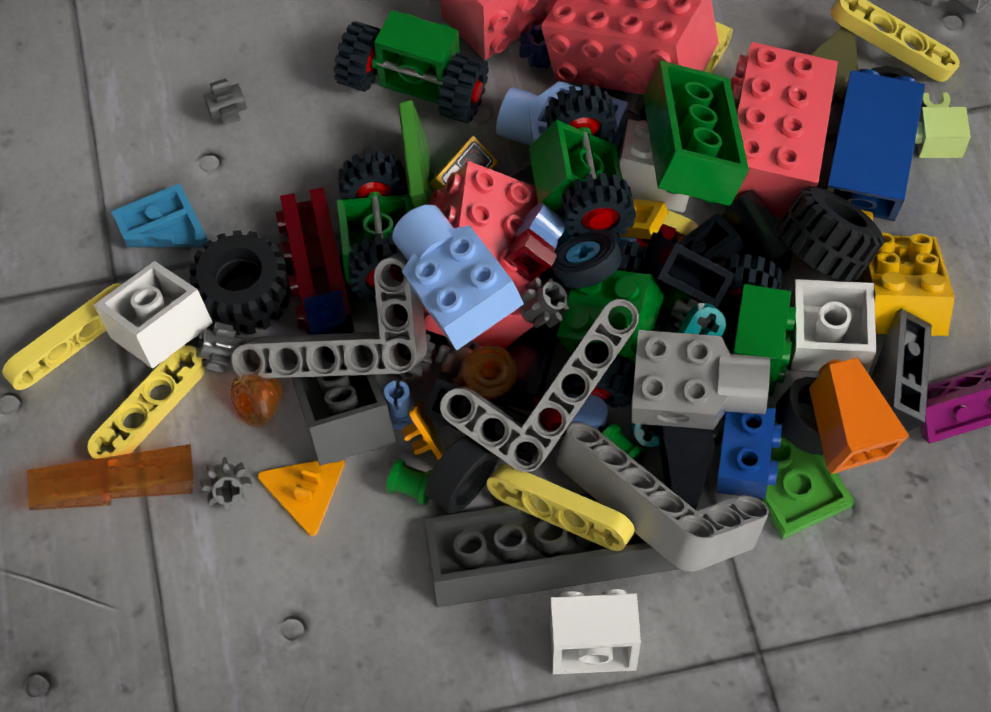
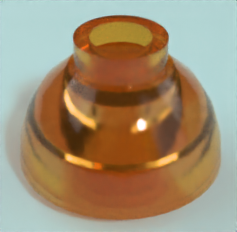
[462,345,518,399]
[231,374,284,428]

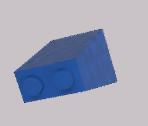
[825,69,925,221]

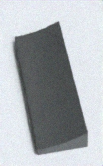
[424,482,679,608]

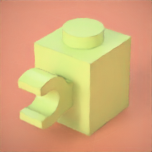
[915,92,971,158]

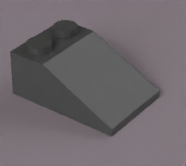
[291,345,396,466]

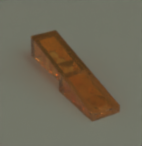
[27,444,194,510]

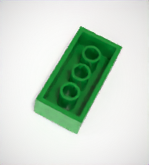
[643,60,749,206]

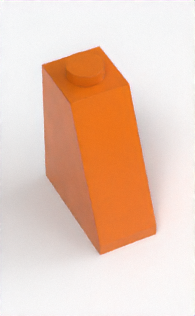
[809,358,909,474]

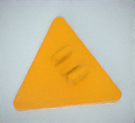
[402,400,445,461]
[258,460,345,536]

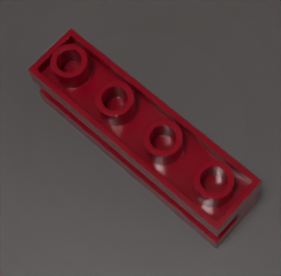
[275,187,354,335]

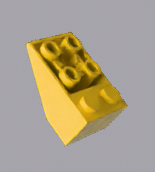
[863,233,955,336]

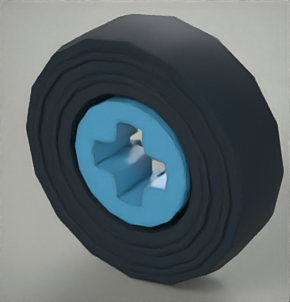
[551,231,622,289]

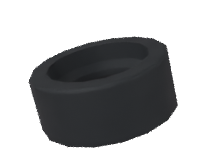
[775,377,824,455]
[425,435,497,514]

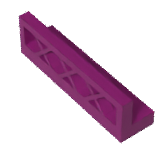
[921,365,991,444]

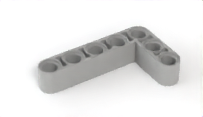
[231,252,427,379]
[440,299,639,472]
[556,423,769,572]

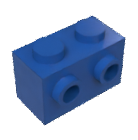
[717,408,782,499]

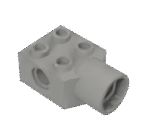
[632,330,770,430]

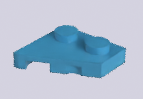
[111,183,208,247]

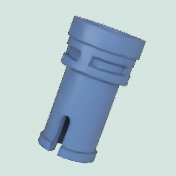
[384,380,414,430]

